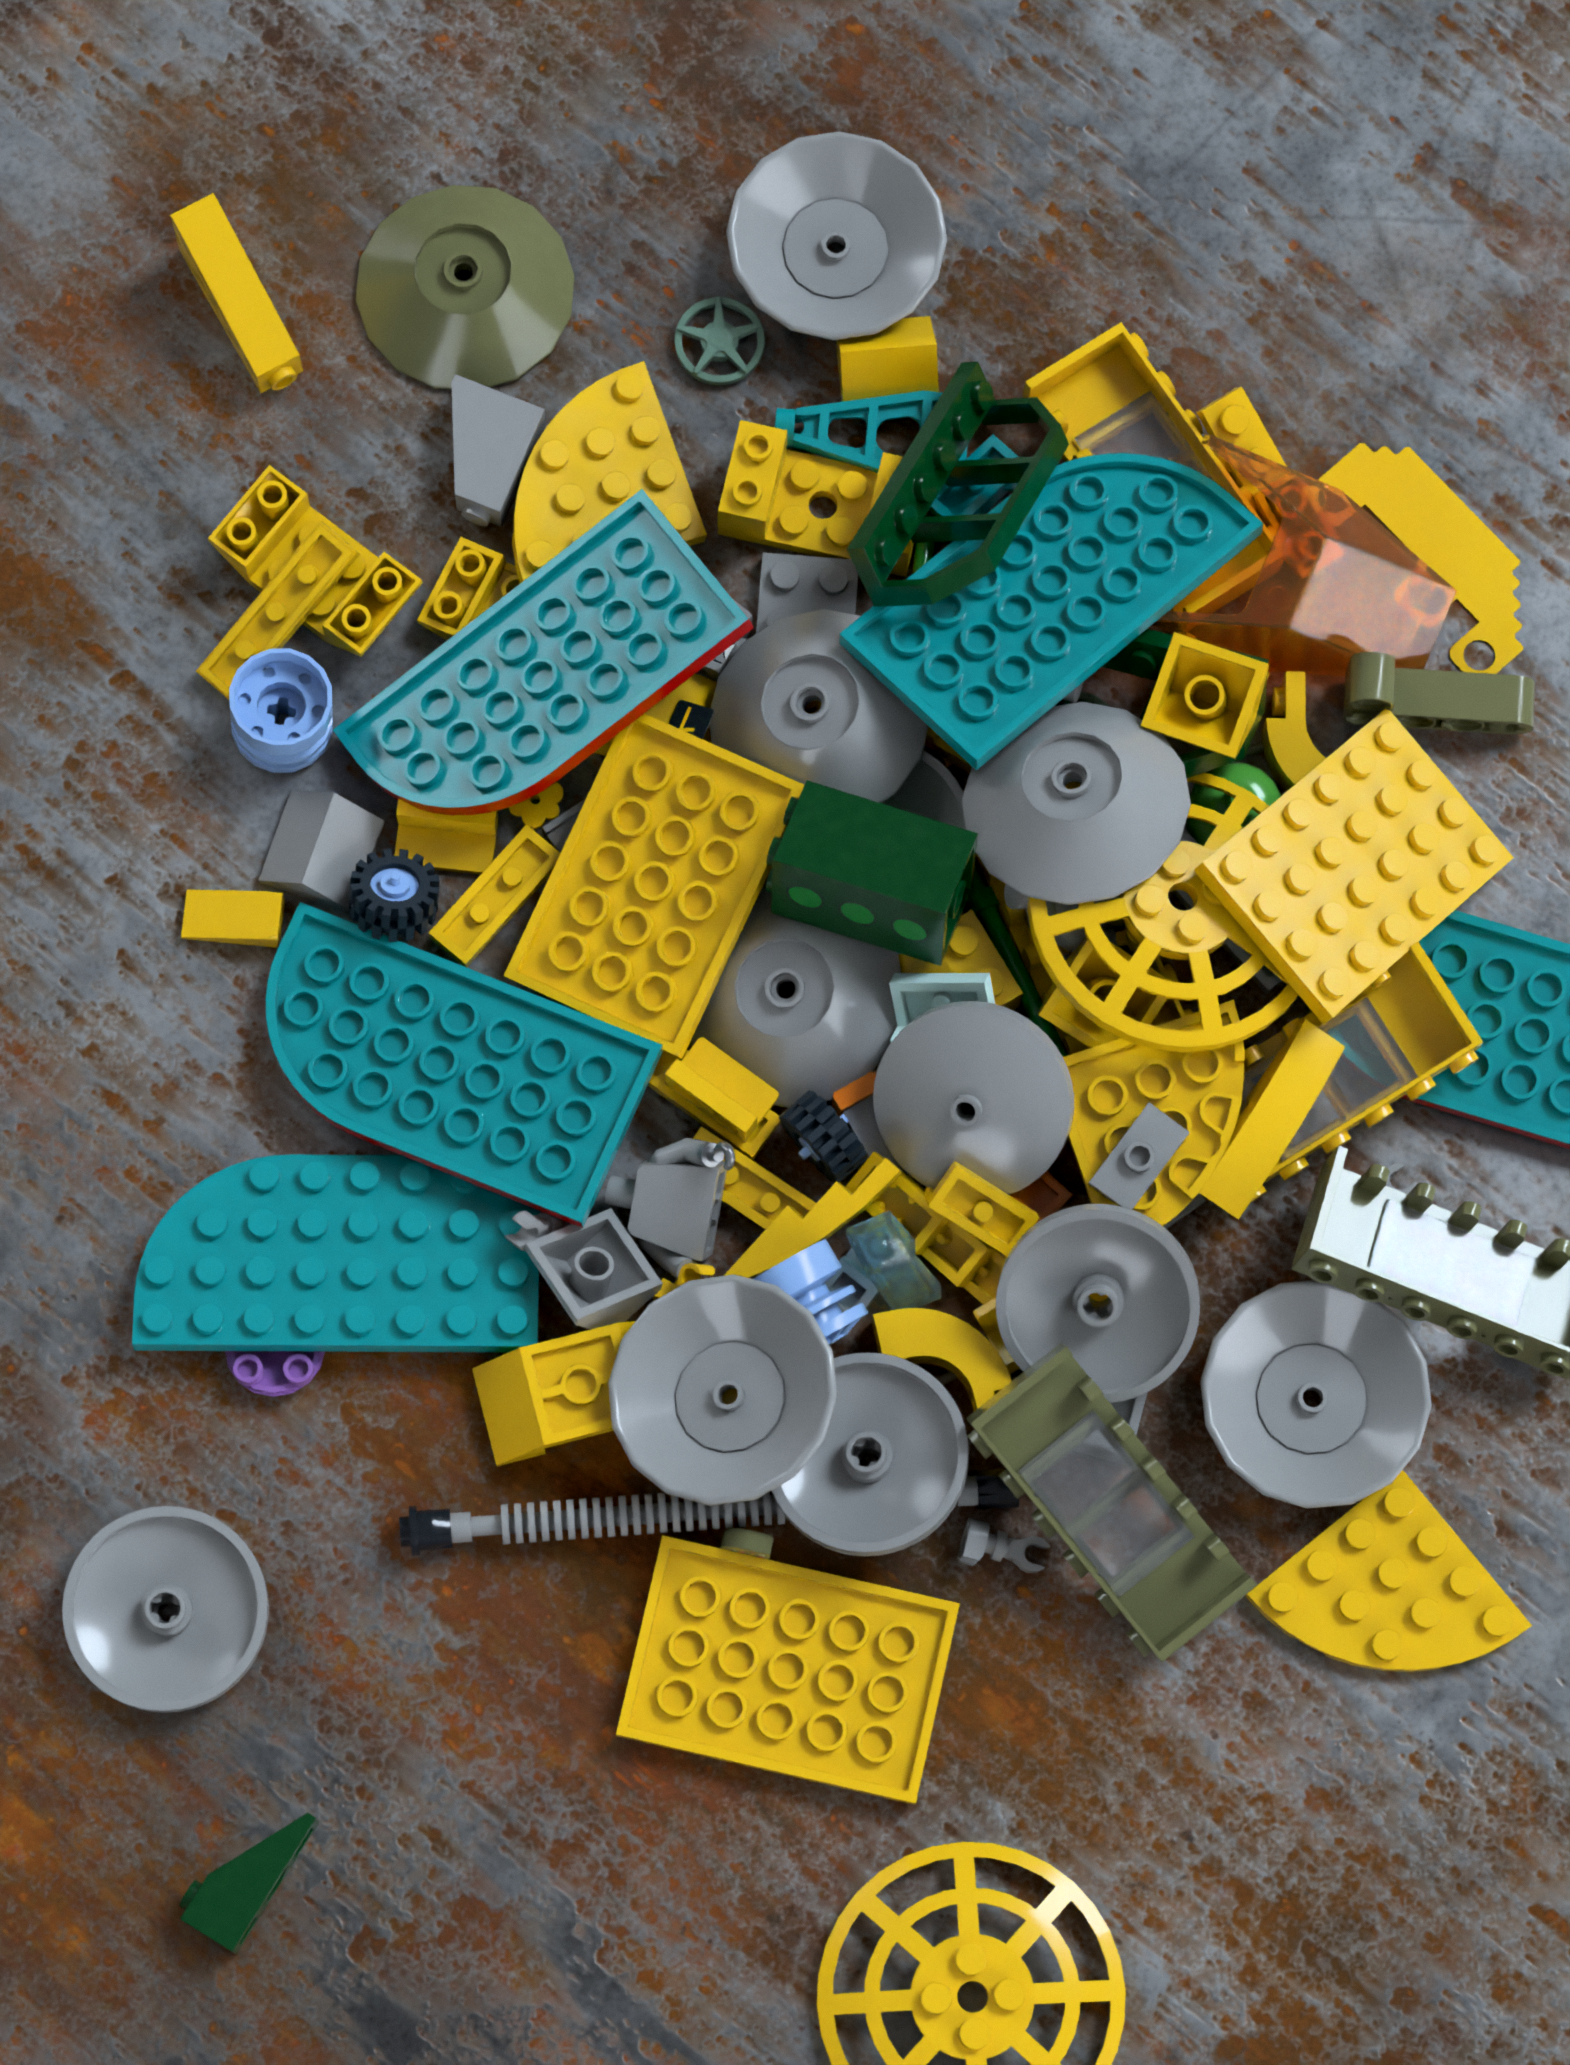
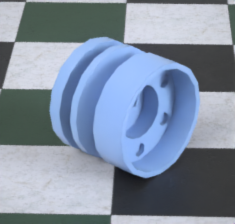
[229,648,333,773]
[754,1239,868,1345]

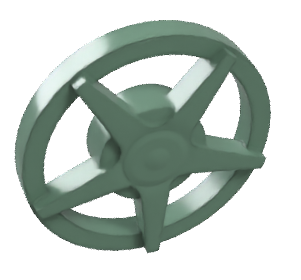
[675,297,765,386]

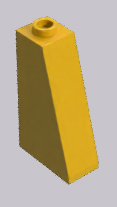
[170,193,303,393]

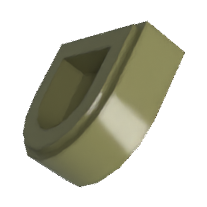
[720,1528,774,1560]

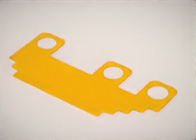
[1307,443,1523,674]

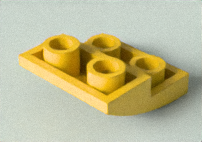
[417,537,520,640]

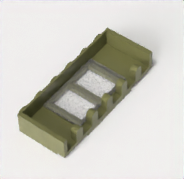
[1291,1145,1570,1380]
[966,1343,1257,1662]

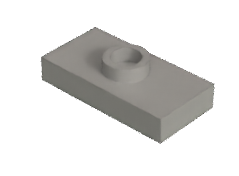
[1088,1102,1190,1210]

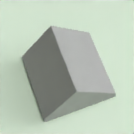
[258,790,384,912]
[525,1208,663,1329]

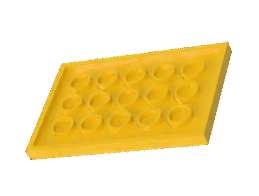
[1194,708,1514,1024]
[503,713,804,1059]
[616,1535,960,1805]

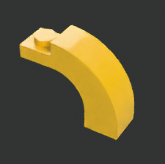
[1261,671,1326,793]
[871,1308,1012,1412]

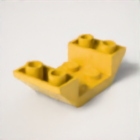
[208,465,423,657]
[472,1321,635,1467]

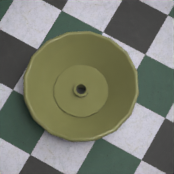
[356,185,575,390]

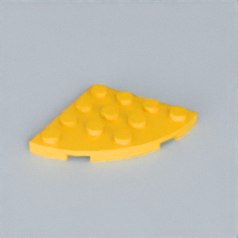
[512,361,707,583]
[1063,1000,1245,1227]
[1245,1470,1532,1672]

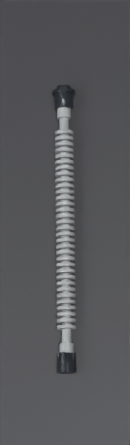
[399,1468,1019,1556]

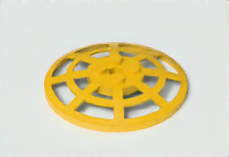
[1027,772,1298,1052]
[816,1842,1126,2065]

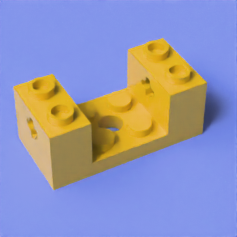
[718,420,914,577]

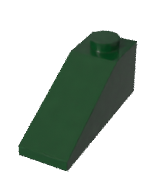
[179,1813,320,1955]

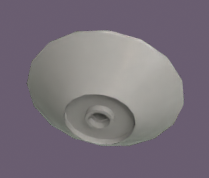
[726,131,947,340]
[709,609,929,803]
[962,702,1191,905]
[690,888,901,1108]
[608,1274,837,1506]
[1200,1280,1432,1509]

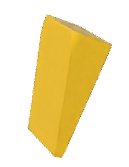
[181,889,285,948]

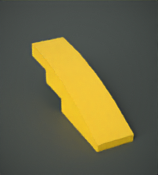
[1199,1018,1345,1220]
[846,1151,1007,1305]
[724,1158,904,1279]

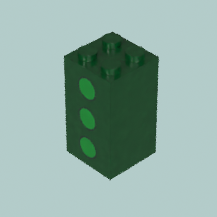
[766,780,978,966]

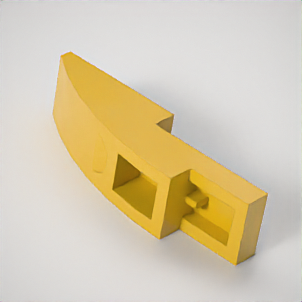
[1196,386,1342,579]

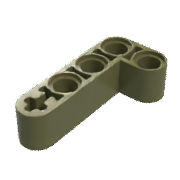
[1343,652,1535,735]

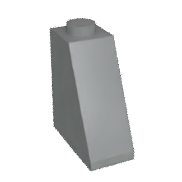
[451,374,546,527]

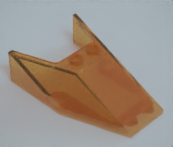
[1152,434,1457,676]

